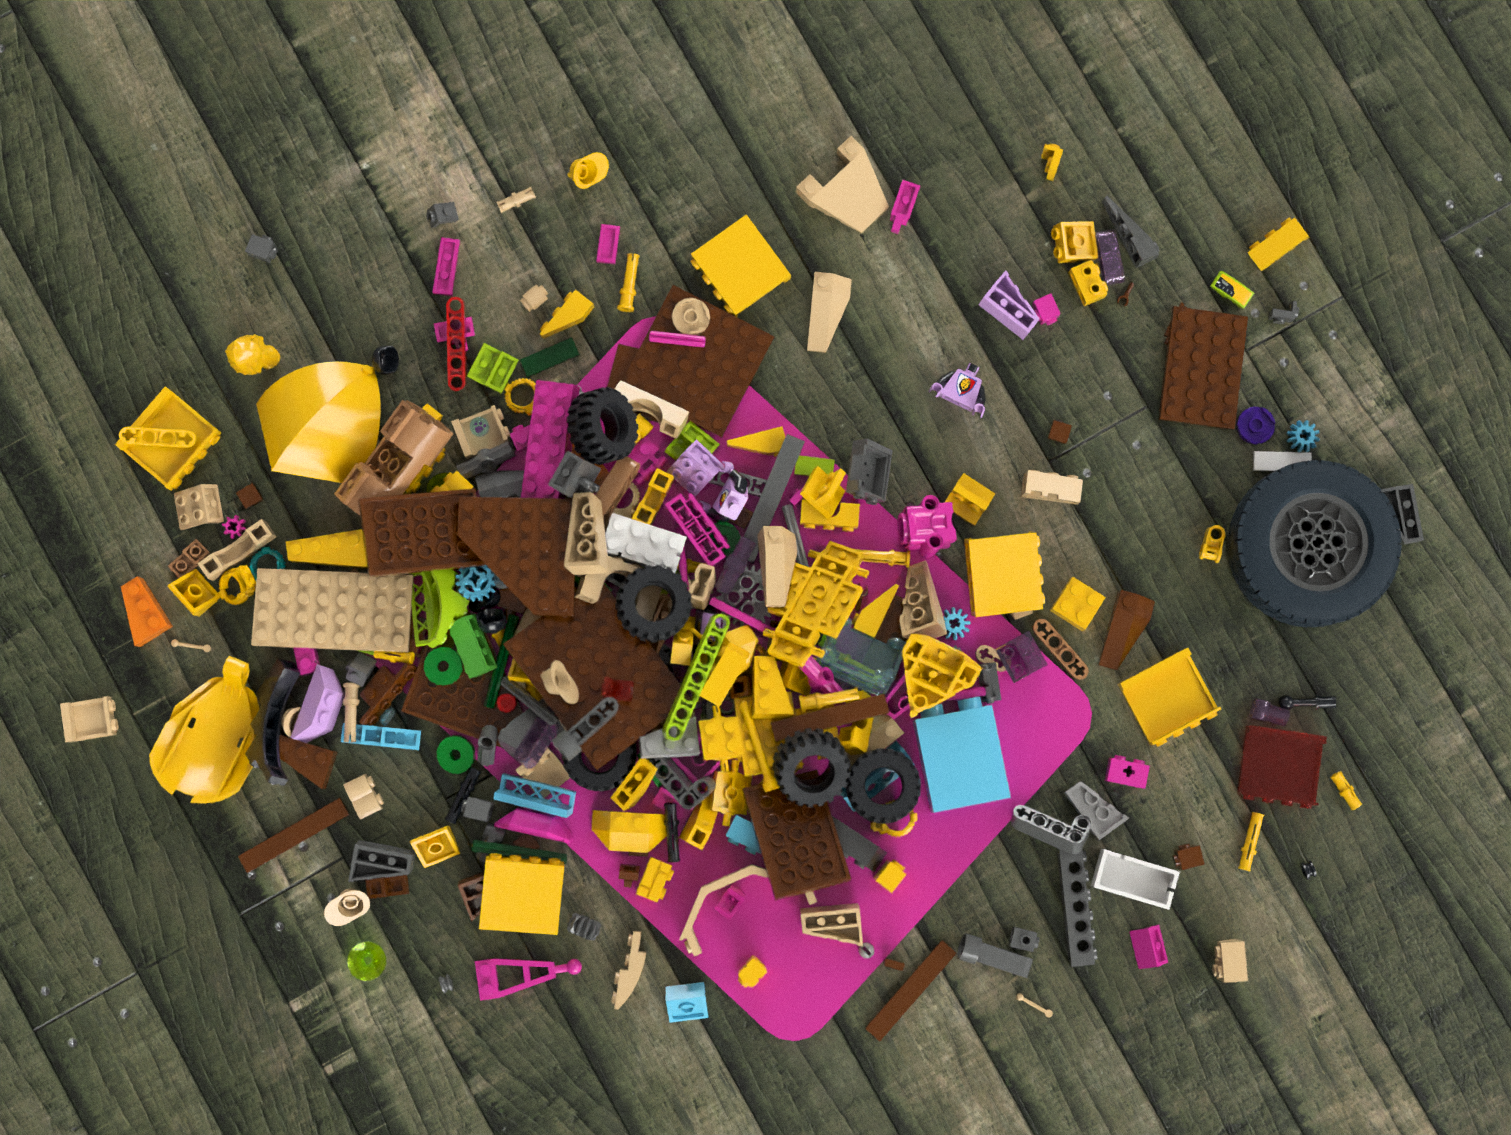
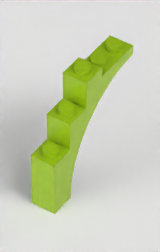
[421,569,470,649]

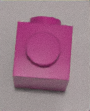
[1032,294,1061,325]

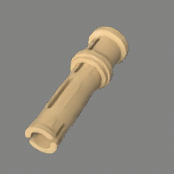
[342,683,360,743]

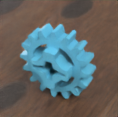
[455,565,496,602]

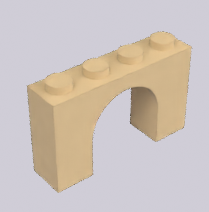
[575,556,662,621]

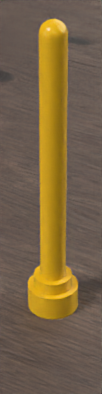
[740,700,779,792]

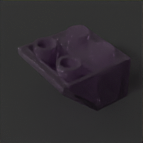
[995,631,1048,683]

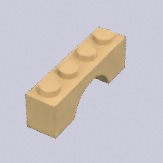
[615,380,689,439]
[197,519,277,581]

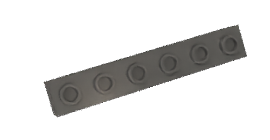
[1057,849,1097,967]

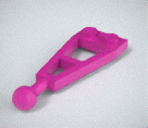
[475,958,582,1001]

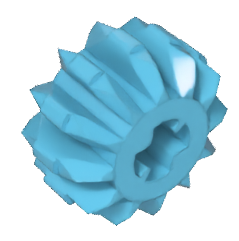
[1286,420,1320,452]
[943,607,971,640]

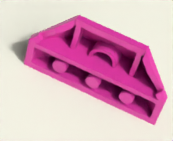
[494,806,574,844]

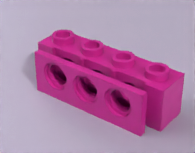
[665,493,731,566]

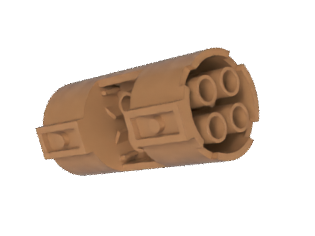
[334,400,453,515]

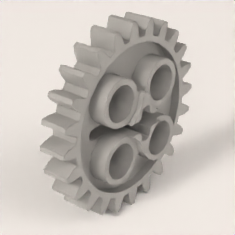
[716,565,771,627]

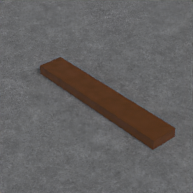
[771,694,889,742]
[238,798,350,873]
[865,940,957,1042]

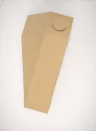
[900,560,947,639]
[846,714,904,768]

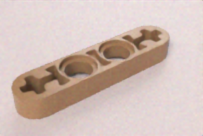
[1032,619,1089,680]

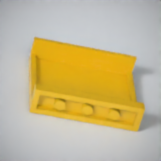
[690,215,791,317]
[115,387,221,491]
[964,531,1045,617]
[1117,648,1221,747]
[479,853,564,935]

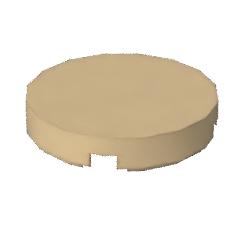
[672,298,710,336]

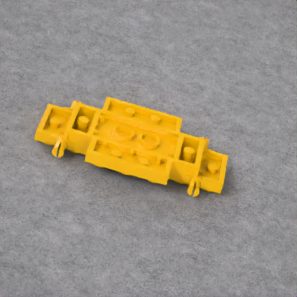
[763,541,869,668]
[698,692,839,776]

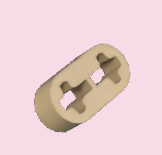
[975,645,1011,672]

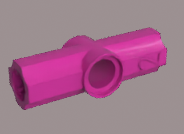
[798,656,844,694]

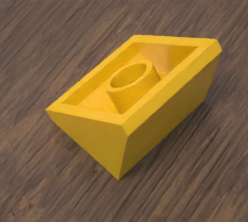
[168,569,221,617]
[410,826,460,868]

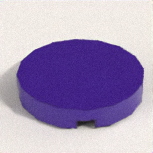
[1236,407,1275,445]

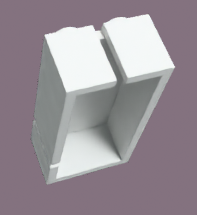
[605,513,687,573]
[1091,849,1180,910]

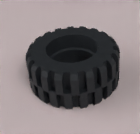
[566,387,638,465]
[615,564,692,642]
[773,728,851,807]
[562,743,637,791]
[846,748,921,824]

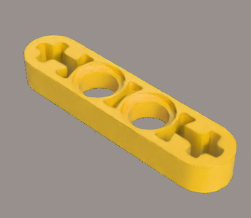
[119,427,197,448]

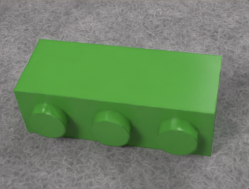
[449,614,498,679]

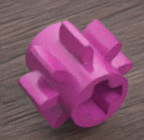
[222,515,247,539]

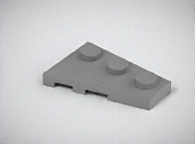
[639,716,700,758]

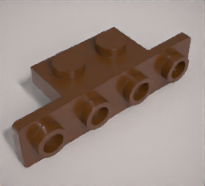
[359,663,417,726]

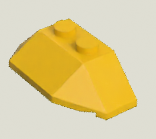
[692,624,759,682]
[592,810,667,853]

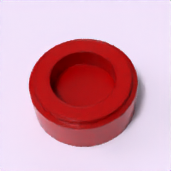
[497,693,517,713]

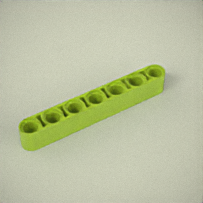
[662,614,730,741]

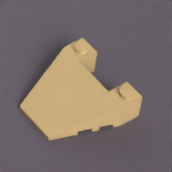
[796,136,889,233]

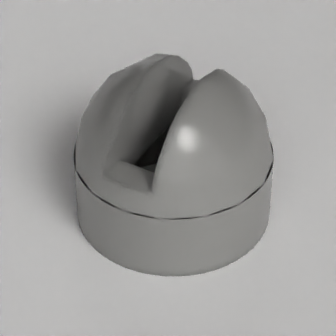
[858,942,874,959]

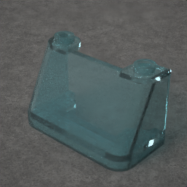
[816,617,906,695]

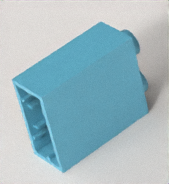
[913,697,1011,813]

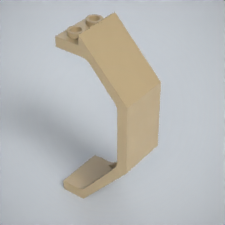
[679,864,817,956]

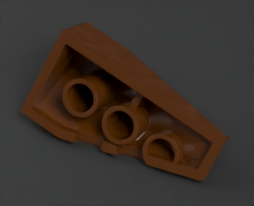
[1098,590,1155,670]

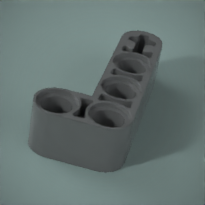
[646,757,716,809]
[1011,805,1092,854]

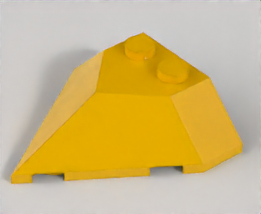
[902,634,982,718]

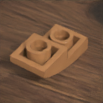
[168,539,210,579]

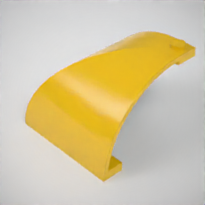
[256,362,381,483]

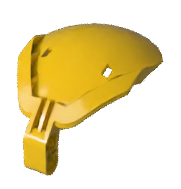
[149,656,259,804]

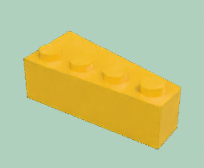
[286,529,367,569]

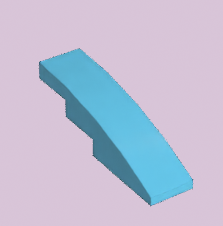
[341,723,421,750]

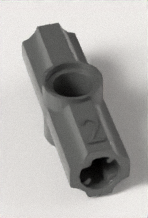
[457,441,516,480]

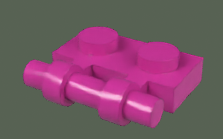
[627,436,668,485]

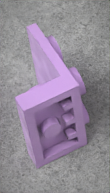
[667,439,724,496]

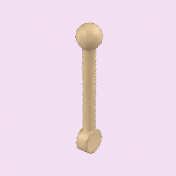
[171,639,211,652]
[1016,993,1053,1018]

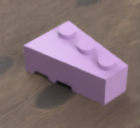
[979,270,1039,340]

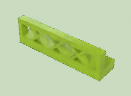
[408,572,432,647]

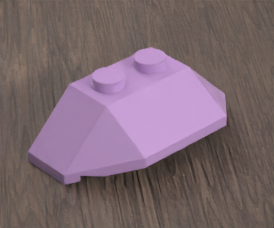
[290,664,345,743]

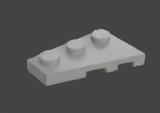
[1064,781,1129,841]

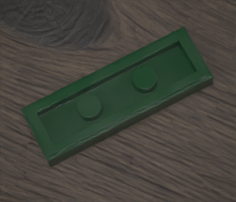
[520,337,580,378]

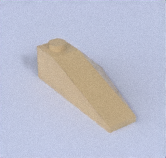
[807,272,852,353]
[757,526,797,607]

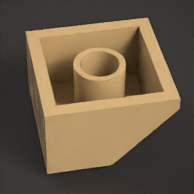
[1212,939,1248,983]

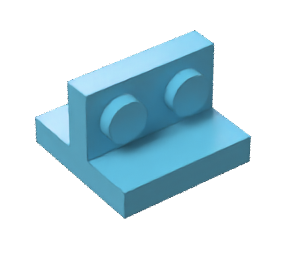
[665,982,708,1023]

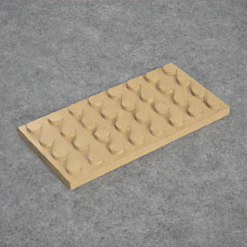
[251,568,414,652]

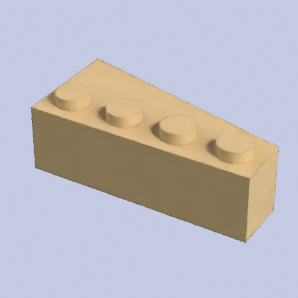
[564,492,610,575]

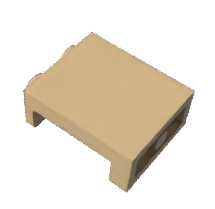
[451,405,511,459]
[60,696,118,742]

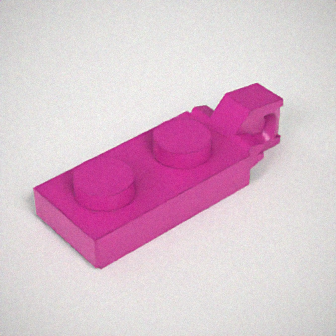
[890,180,920,234]

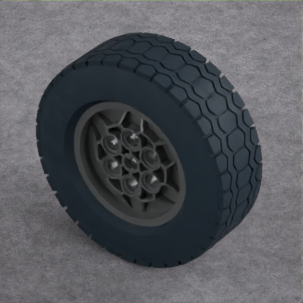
[1227,460,1402,628]

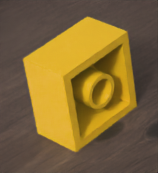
[1050,577,1106,631]

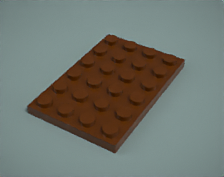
[1158,306,1248,430]
[358,489,486,577]
[742,770,851,901]

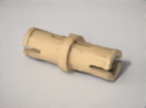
[497,187,536,213]

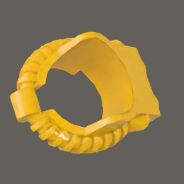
[504,378,536,416]
[218,565,256,605]
[870,800,918,837]

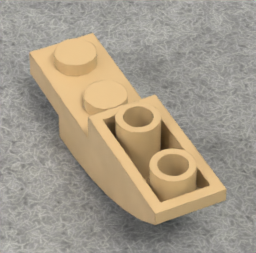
[612,930,647,1009]

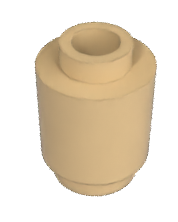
[520,285,549,312]

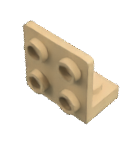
[174,484,224,530]
[516,746,570,798]

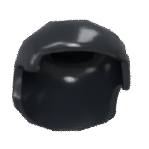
[371,346,399,375]
[476,608,507,634]

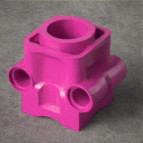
[897,495,957,558]

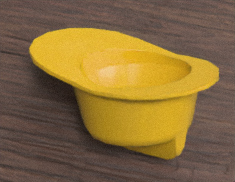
[567,152,609,189]

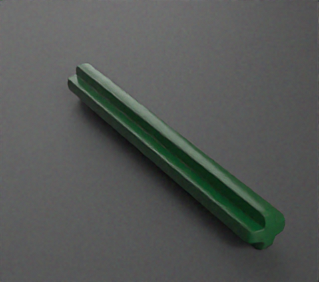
[484,614,519,709]
[471,840,567,865]

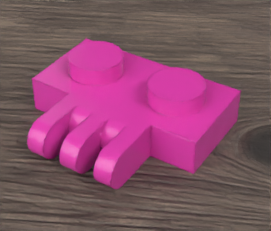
[434,317,475,351]

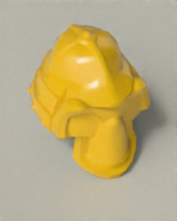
[225,334,280,375]

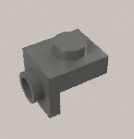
[427,202,459,228]
[1268,301,1299,324]

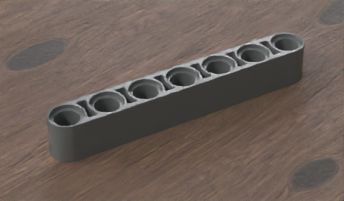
[736,434,805,564]

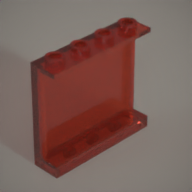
[1237,725,1327,809]

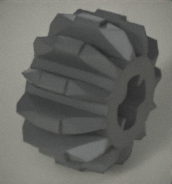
[567,913,601,941]

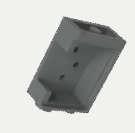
[846,439,893,505]
[548,450,601,498]

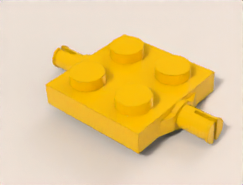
[709,760,752,827]

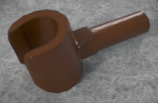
[1117,282,1134,307]
[855,583,868,611]

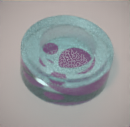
[470,417,489,437]
[379,707,397,726]

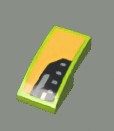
[1210,271,1254,309]

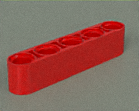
[446,297,467,391]

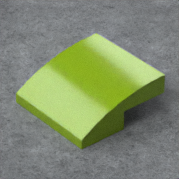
[466,343,519,394]
[664,421,720,461]

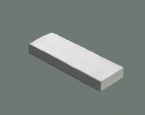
[1253,451,1312,471]

